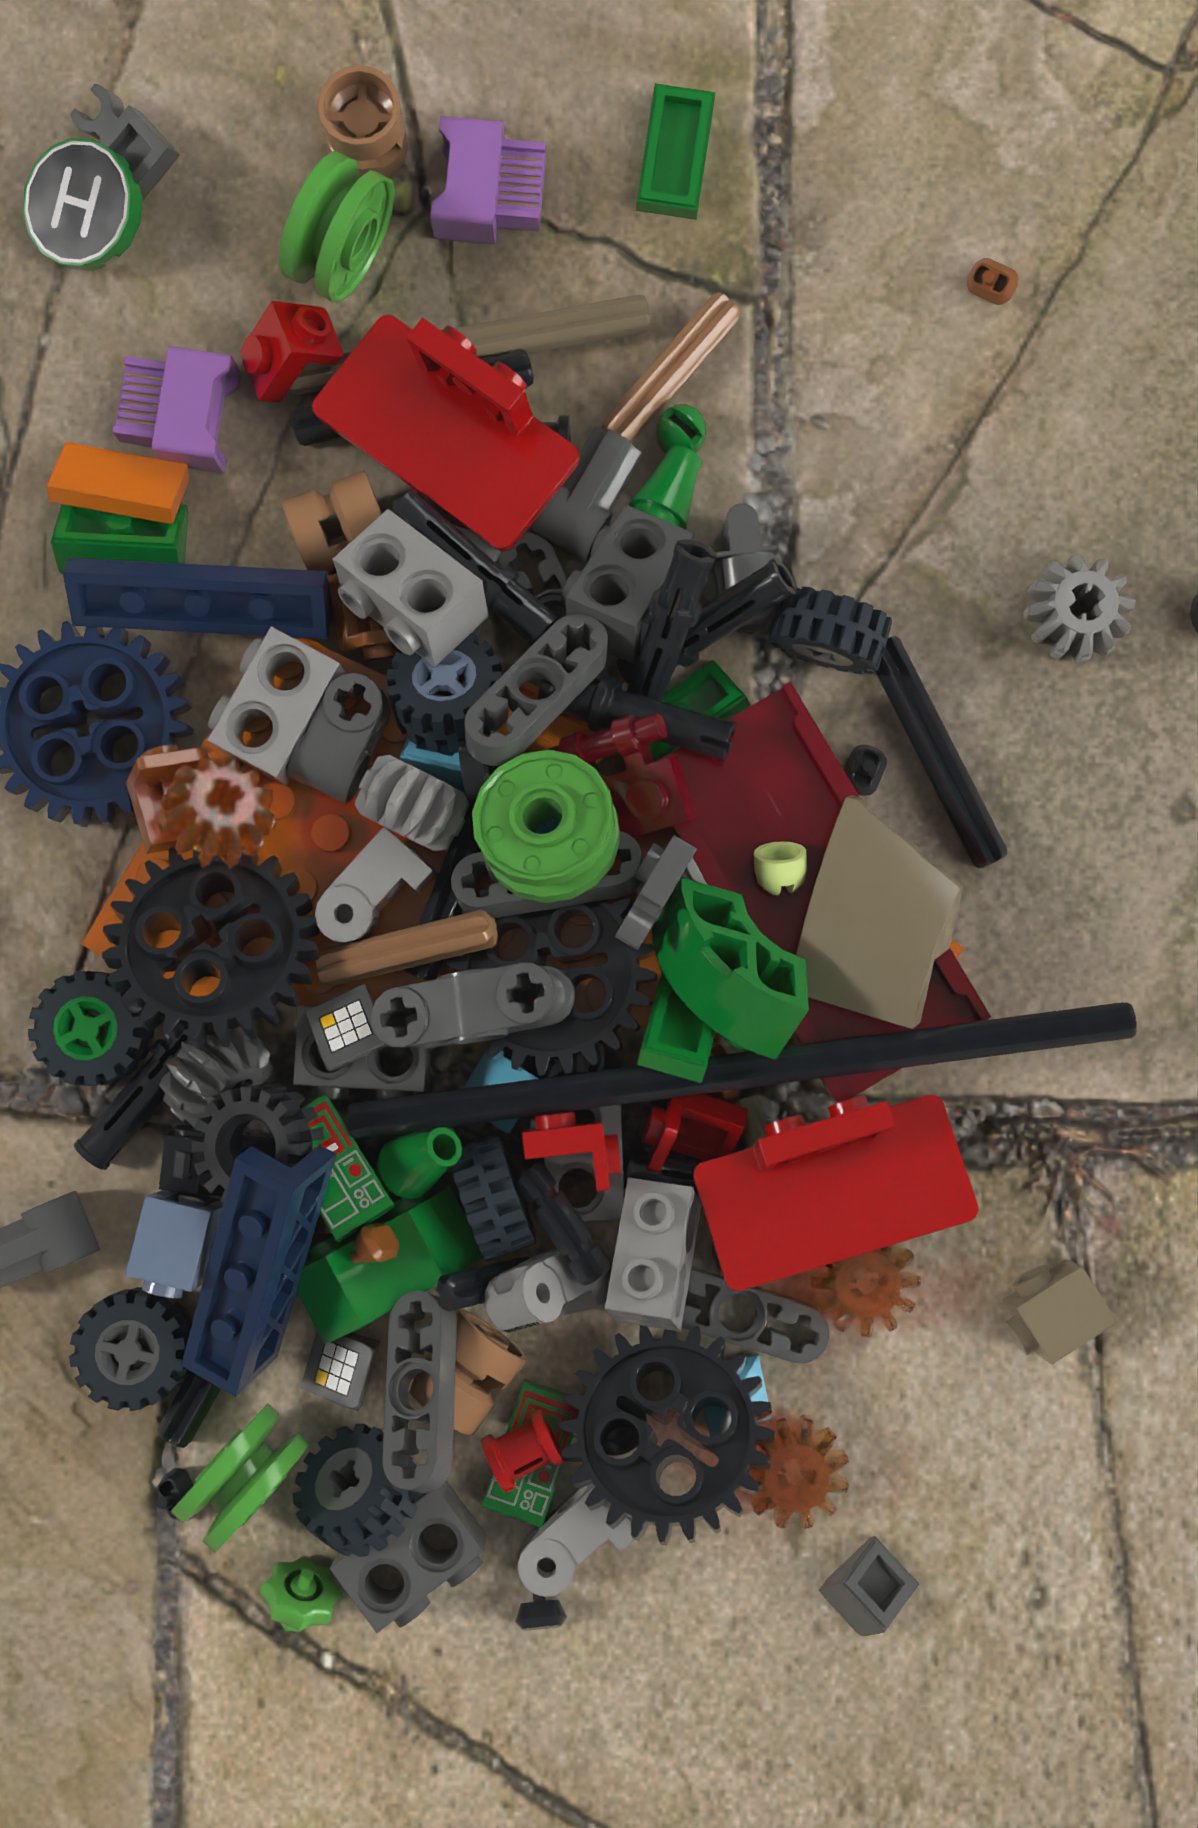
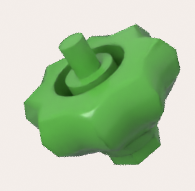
[260,1556,343,1632]

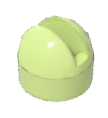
[754,841,807,895]

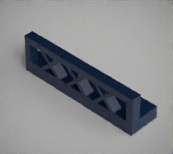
[62,558,333,639]
[181,1145,337,1397]

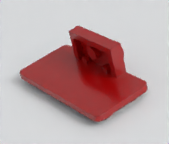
[312,315,580,552]
[693,1094,979,1291]

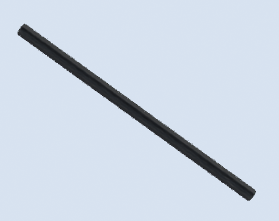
[346,1002,1137,1139]

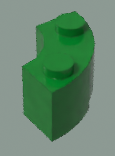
[652,877,809,1060]
[297,1186,483,1344]

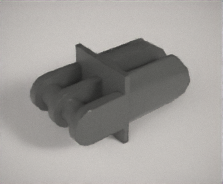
[711,503,779,634]

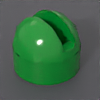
[656,404,706,454]

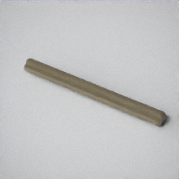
[289,294,651,396]

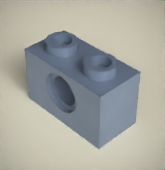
[125,1190,224,1298]

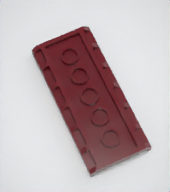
[658,681,991,1104]

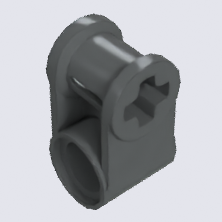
[287,673,391,805]

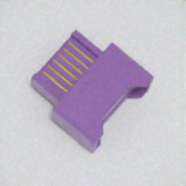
[430,116,546,244]
[113,346,241,473]

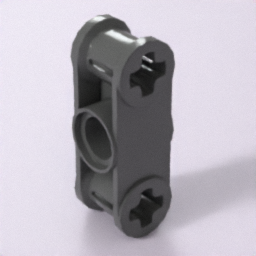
[371,962,575,1049]

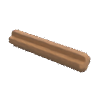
[601,292,740,443]
[315,910,498,986]

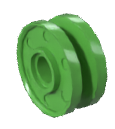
[278,150,395,303]
[472,750,621,903]
[171,1403,311,1553]

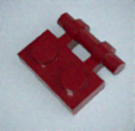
[542,713,696,838]

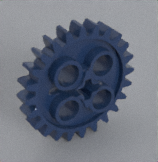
[0,621,194,827]

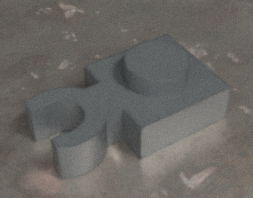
[70,84,180,201]
[615,835,697,950]

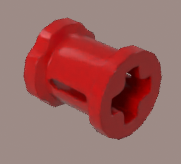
[481,1409,565,1493]

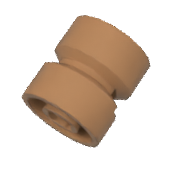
[317,65,409,178]
[281,470,382,573]
[408,1309,527,1436]

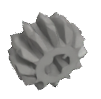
[1023,553,1136,664]
[354,755,469,851]

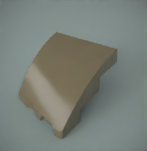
[796,795,963,1029]

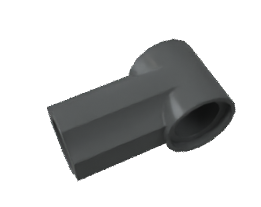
[531,426,642,563]
[0,1191,101,1288]

